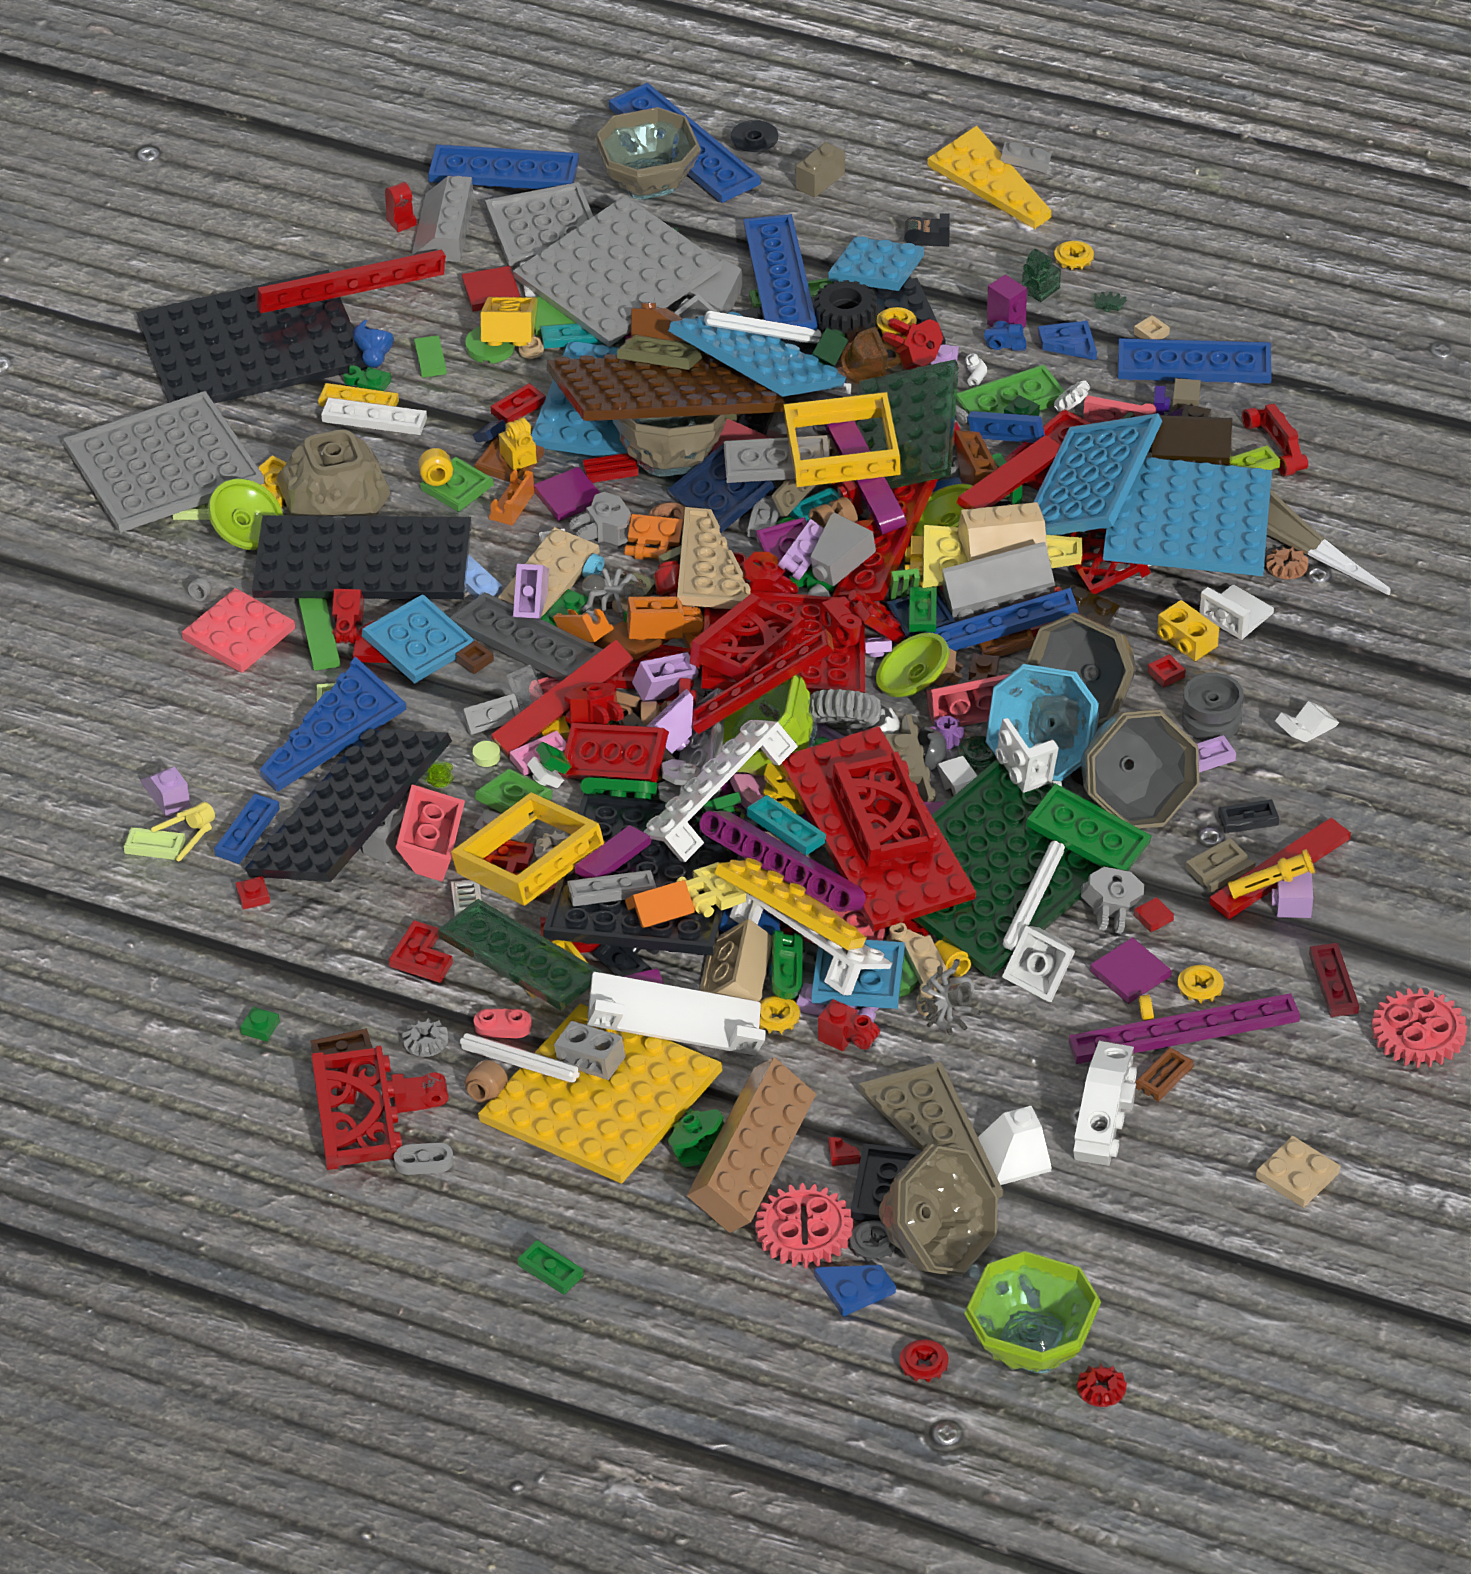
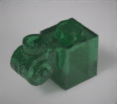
[1022,249,1061,303]

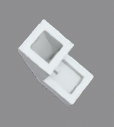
[1275,701,1339,742]
[937,756,977,796]

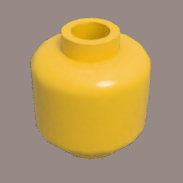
[418,448,453,486]

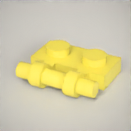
[676,862,746,917]

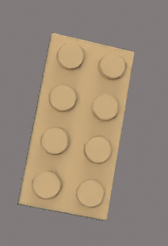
[498,527,600,617]

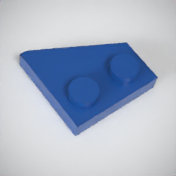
[814,1265,896,1317]

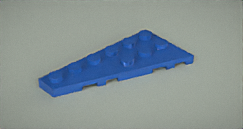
[260,657,406,792]

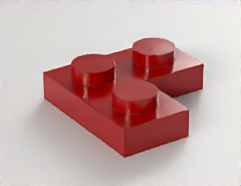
[389,920,453,983]

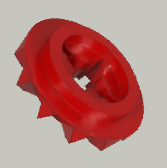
[900,1339,949,1383]
[1077,1363,1127,1407]

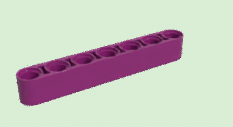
[824,421,907,535]
[700,811,866,912]

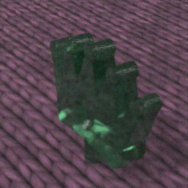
[1093,292,1127,312]

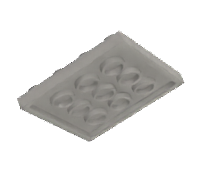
[485,182,593,267]

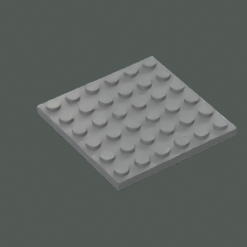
[513,195,722,347]
[63,391,264,533]

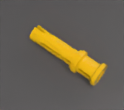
[1228,849,1315,899]

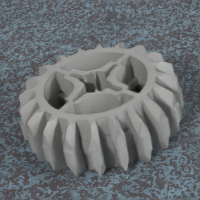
[809,689,882,730]

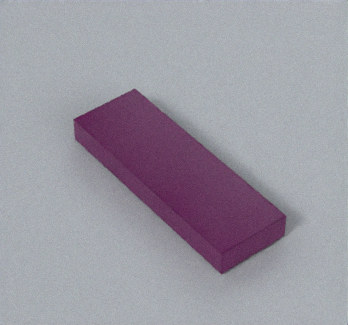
[575,825,651,879]

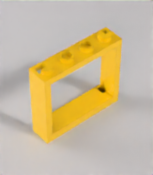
[784,392,901,487]
[451,792,604,906]

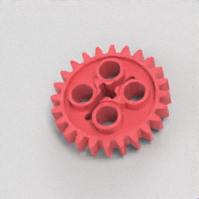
[1371,988,1467,1068]
[756,1183,853,1268]

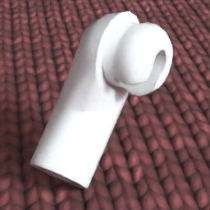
[965,353,987,388]

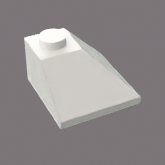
[1002,926,1075,1002]
[978,1106,1052,1185]

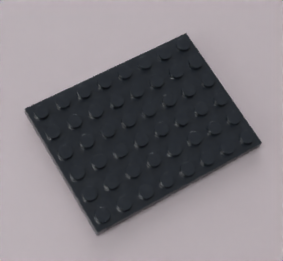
[136,269,368,404]
[543,793,747,956]

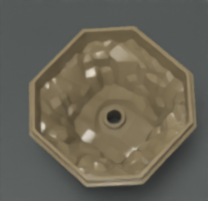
[276,430,390,516]
[879,1144,998,1277]

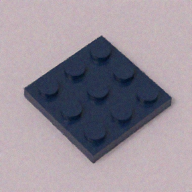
[668,443,775,533]

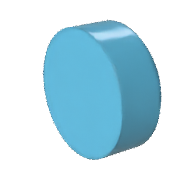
[582,553,605,578]

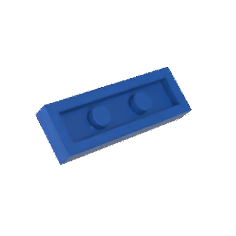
[968,411,1045,443]
[214,794,280,864]

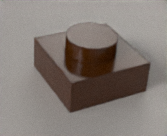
[456,640,494,674]

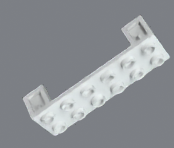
[644,720,798,862]
[730,892,892,995]
[587,972,766,1056]

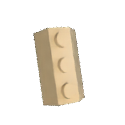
[958,502,1047,562]
[699,918,772,1002]

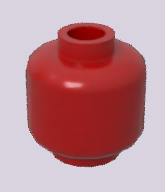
[653,561,680,597]

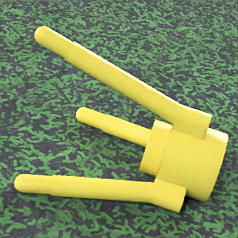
[151,802,215,861]

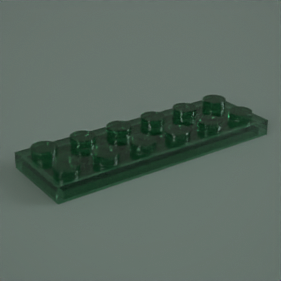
[438,899,600,1011]

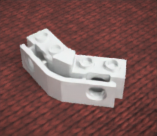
[1073,1041,1137,1166]

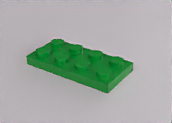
[1026,783,1152,871]

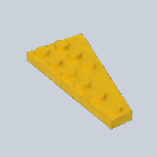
[927,126,1051,229]
[714,858,867,950]

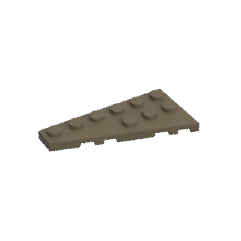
[859,1061,1003,1198]

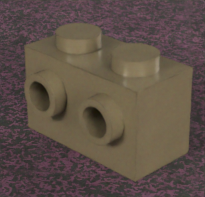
[795,142,845,198]

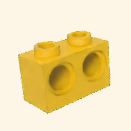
[1157,600,1219,661]

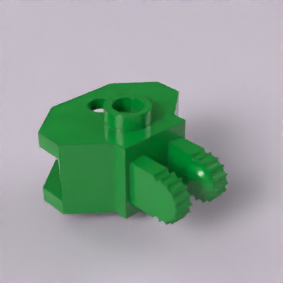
[668,1109,724,1167]

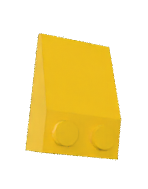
[481,297,538,346]

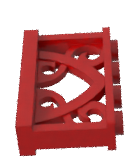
[690,593,806,681]
[832,751,937,867]
[311,1045,402,1170]

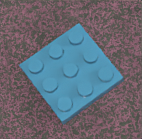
[828,236,924,291]
[362,594,475,683]
[811,940,905,1009]

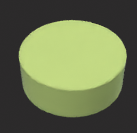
[473,741,500,767]

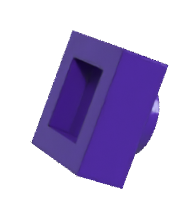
[1154,386,1170,415]

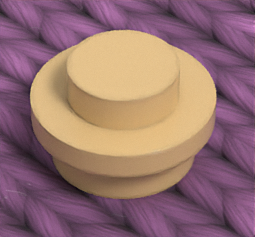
[519,337,544,359]

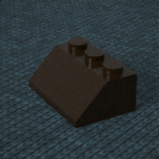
[1152,415,1232,466]

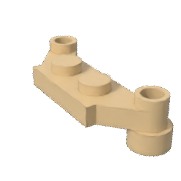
[887,923,950,1016]

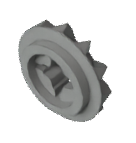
[402,1017,449,1057]

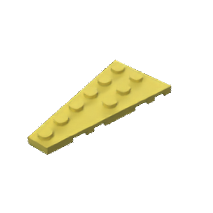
[922,525,1082,588]

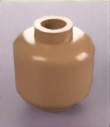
[465,1060,508,1104]

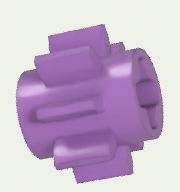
[930,716,964,750]

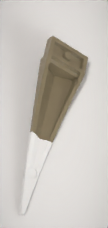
[1267,489,1390,595]

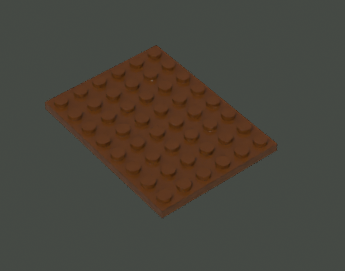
[547,353,785,421]

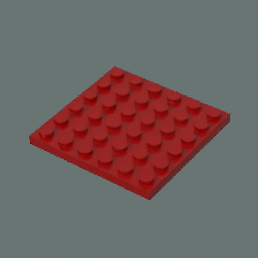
[701,590,865,695]

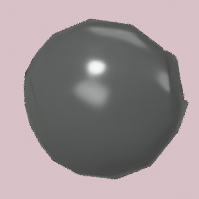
[917,726,947,770]

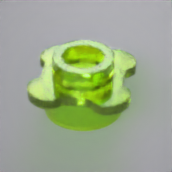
[426,762,454,788]

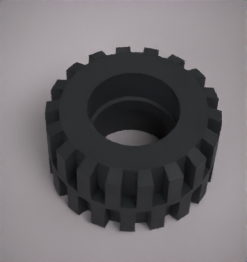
[814,280,877,344]

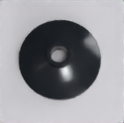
[730,120,778,152]

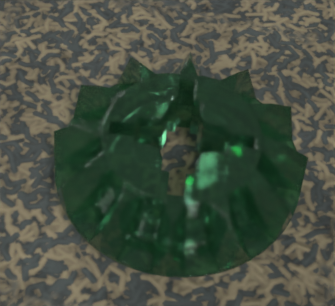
[958,736,997,771]

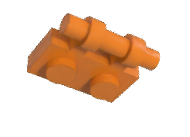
[625,514,684,562]

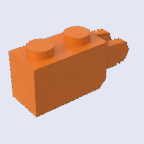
[626,597,704,640]

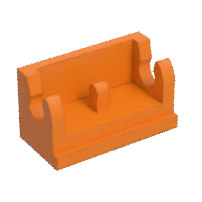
[489,469,534,526]
[553,609,614,642]

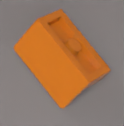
[625,880,695,928]

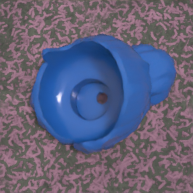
[353,320,394,368]

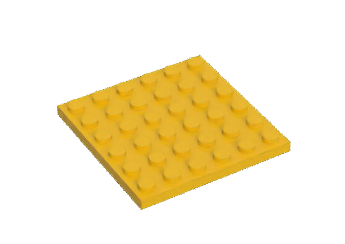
[478,1003,723,1184]

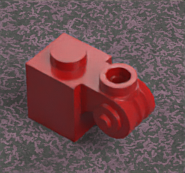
[332,589,364,644]
[818,999,880,1052]

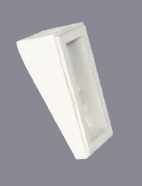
[451,880,484,926]

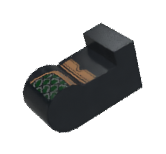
[904,213,950,247]

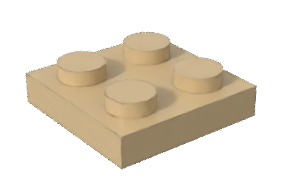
[1256,1136,1340,1208]

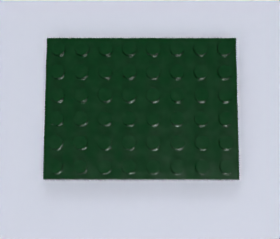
[913,759,1102,978]

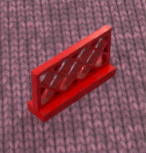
[1054,528,1151,594]

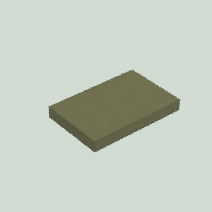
[617,335,706,370]

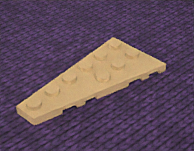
[677,507,751,609]

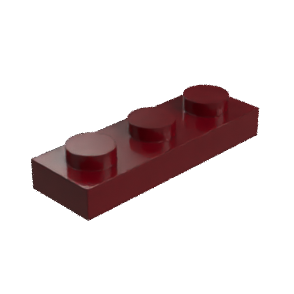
[1309,943,1359,1017]

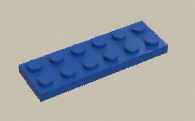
[428,144,579,189]
[1118,338,1271,384]

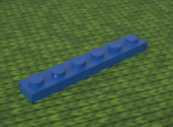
[917,588,1079,651]

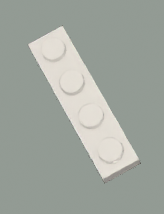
[321,398,427,435]

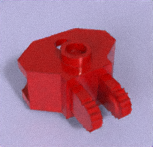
[882,318,943,373]
[741,552,799,594]
[564,683,624,725]

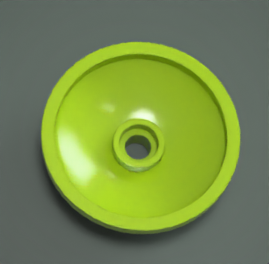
[208,479,283,550]
[913,484,973,536]
[876,633,950,697]

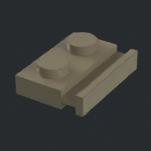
[1185,838,1255,894]

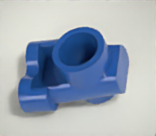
[984,321,1026,351]

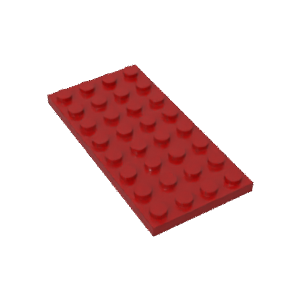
[779,726,976,932]

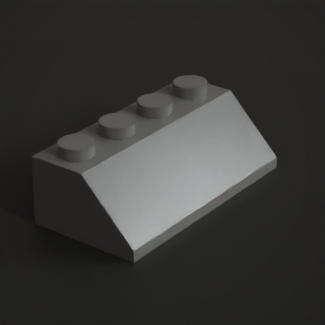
[412,176,474,262]
[942,542,1055,622]

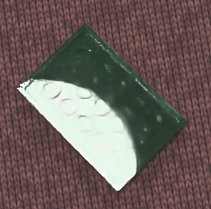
[856,359,959,496]

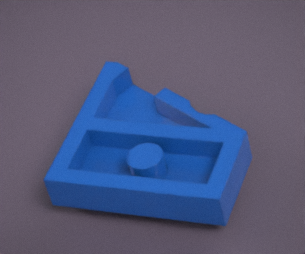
[1038,321,1097,360]

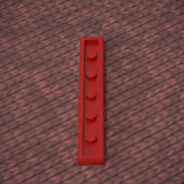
[956,435,1061,510]
[692,629,834,734]
[491,640,634,758]
[1209,817,1351,919]

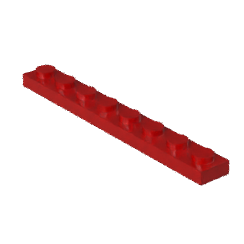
[257,249,446,313]

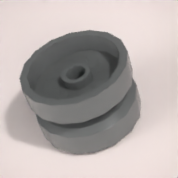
[1182,673,1244,741]

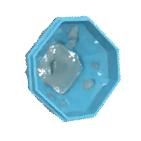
[986,664,1099,781]

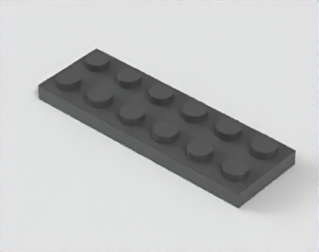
[450,592,603,681]

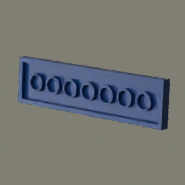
[609,83,761,203]
[743,214,817,331]

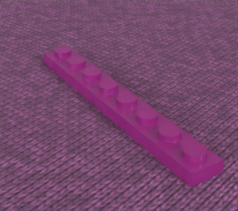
[1068,993,1300,1064]

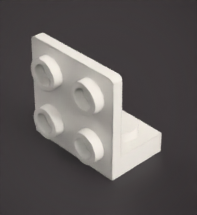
[1200,585,1274,640]
[995,718,1058,793]

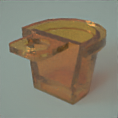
[840,327,902,386]

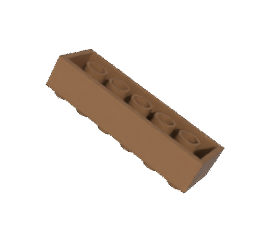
[687,1057,816,1233]

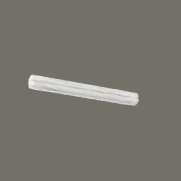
[704,311,822,344]
[1003,841,1065,951]
[460,1033,580,1083]

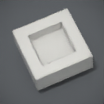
[527,756,564,788]

